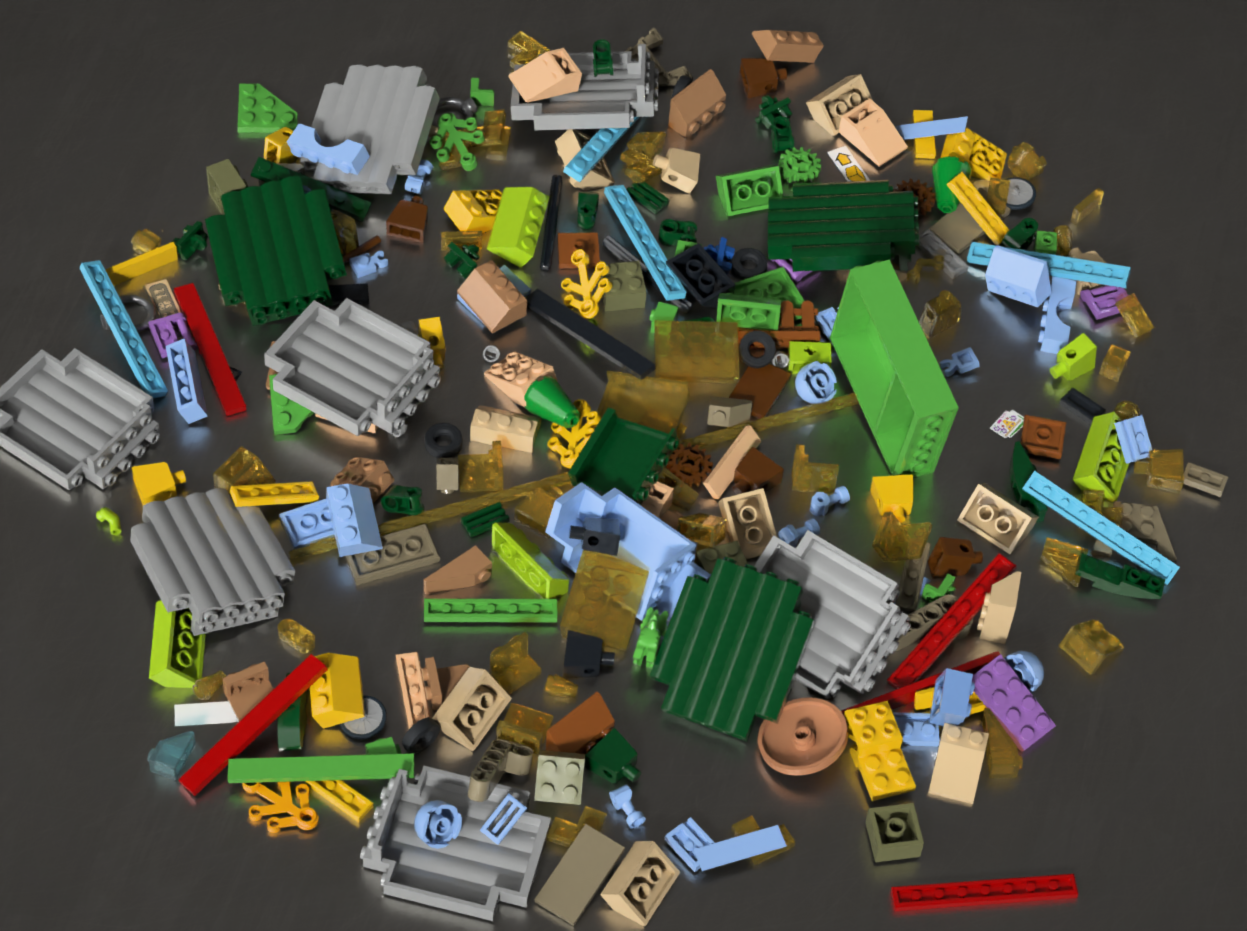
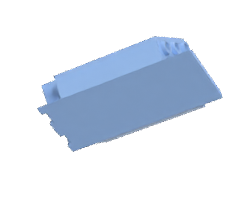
[546,482,711,622]

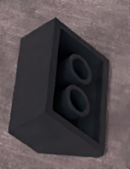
[666,243,735,308]

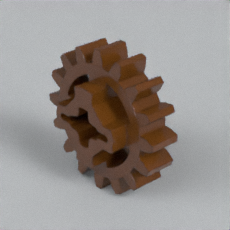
[893,179,935,216]
[666,443,713,488]

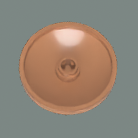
[758,698,849,776]

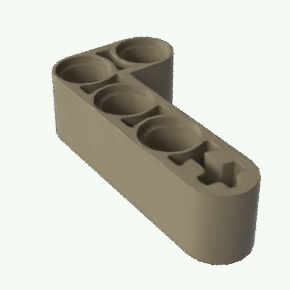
[896,594,973,651]
[468,739,534,802]

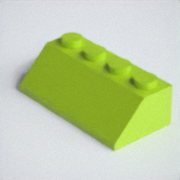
[487,187,550,268]
[1073,412,1129,502]
[492,522,569,599]
[149,600,206,688]

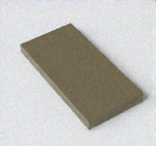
[929,187,1011,255]
[345,524,440,585]
[534,824,625,926]

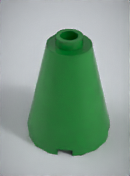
[932,157,972,213]
[524,376,580,428]

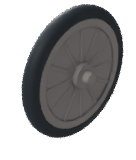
[994,177,1036,210]
[340,695,387,739]

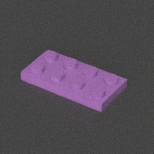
[972,654,1056,753]

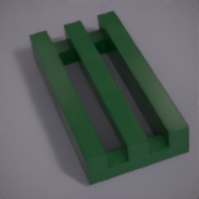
[626,178,669,215]
[461,502,510,538]

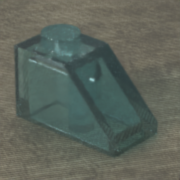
[147,731,196,780]

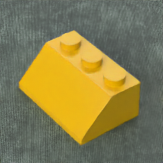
[310,652,365,729]

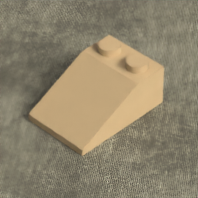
[718,488,777,560]
[928,723,989,804]

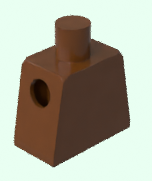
[740,58,787,98]
[386,196,428,243]
[732,447,784,495]
[928,537,983,579]

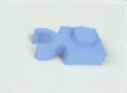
[349,251,388,278]
[940,347,980,377]

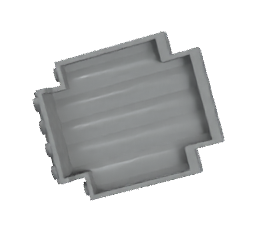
[511,44,659,130]
[300,64,440,194]
[264,298,441,436]
[0,348,160,490]
[130,488,295,636]
[754,530,911,700]
[360,765,551,921]

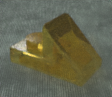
[626,132,666,162]

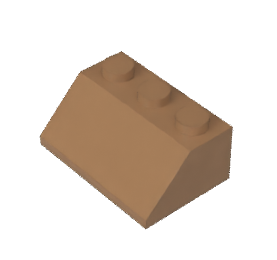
[752,30,824,63]
[668,69,726,138]
[457,260,527,333]

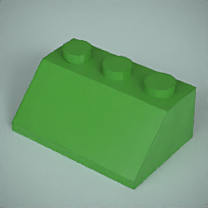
[716,165,783,216]
[716,293,781,331]

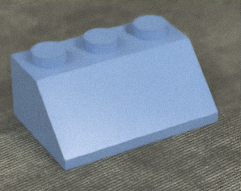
[985,245,1052,307]
[326,483,383,557]

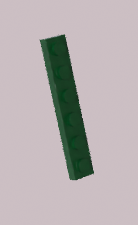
[251,157,371,222]

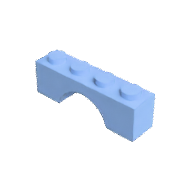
[287,124,370,175]
[1038,276,1076,354]

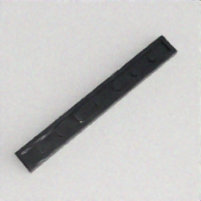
[525,288,656,380]

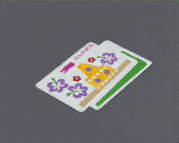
[990,410,1024,438]

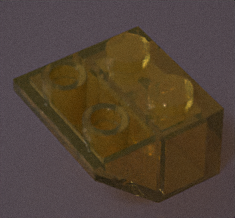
[213,446,276,500]

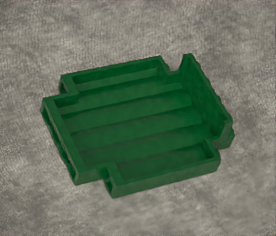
[205,176,347,326]
[768,180,919,272]
[649,557,815,741]

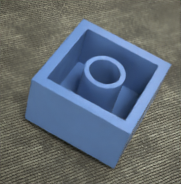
[929,668,975,726]

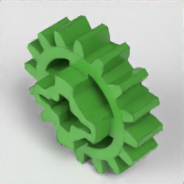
[778,147,821,184]

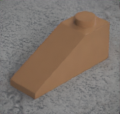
[424,545,492,594]

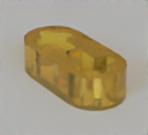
[278,619,315,653]

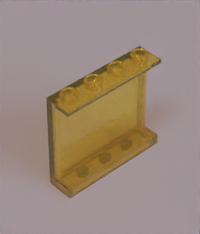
[593,371,690,434]

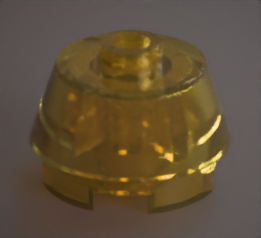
[1007,142,1047,181]

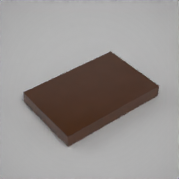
[729,364,792,421]

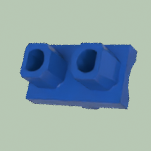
[704,237,735,275]

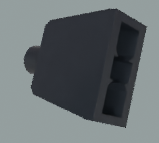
[569,517,620,556]
[563,630,615,678]

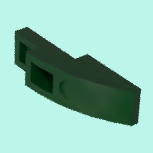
[1009,441,1048,523]
[1075,553,1165,599]
[278,673,309,751]

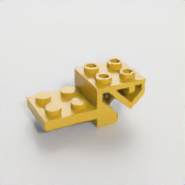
[844,701,916,801]

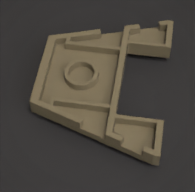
[625,28,693,87]
[1091,501,1177,564]

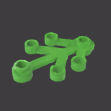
[429,113,485,171]

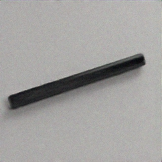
[540,175,562,271]
[602,235,693,313]

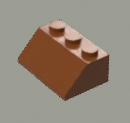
[546,691,615,755]

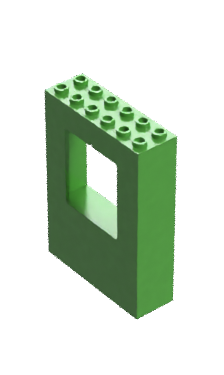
[830,259,959,478]

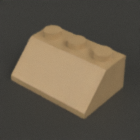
[806,74,873,136]
[555,129,615,191]
[470,405,542,453]
[957,483,1039,554]
[977,571,1021,644]
[432,667,512,751]
[600,841,680,926]

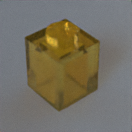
[1099,345,1131,382]

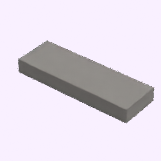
[917,229,969,279]

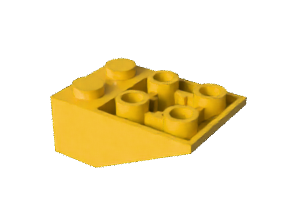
[941,127,1007,183]
[444,189,502,236]

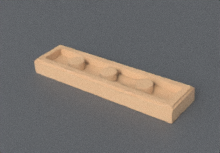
[703,426,761,499]
[396,652,430,729]

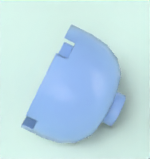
[795,361,837,404]
[1004,650,1044,693]
[414,800,462,849]

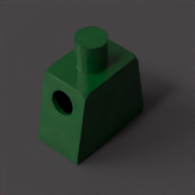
[584,728,641,784]

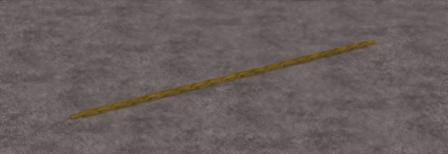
[288,393,859,559]

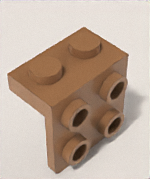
[330,457,394,503]
[421,657,470,710]
[222,661,273,722]

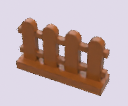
[736,301,820,349]

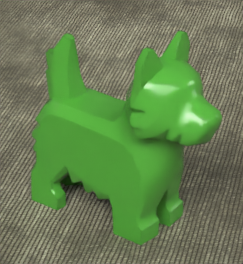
[633,607,668,669]

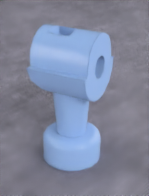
[405,160,433,195]
[810,486,850,516]
[777,518,820,548]
[609,785,646,829]

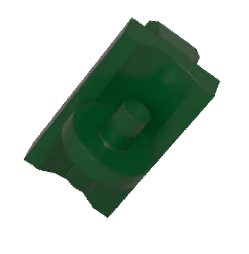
[755,95,793,129]
[172,221,208,261]
[444,242,480,279]

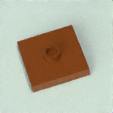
[557,233,600,269]
[1020,415,1066,459]

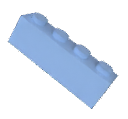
[166,338,208,424]

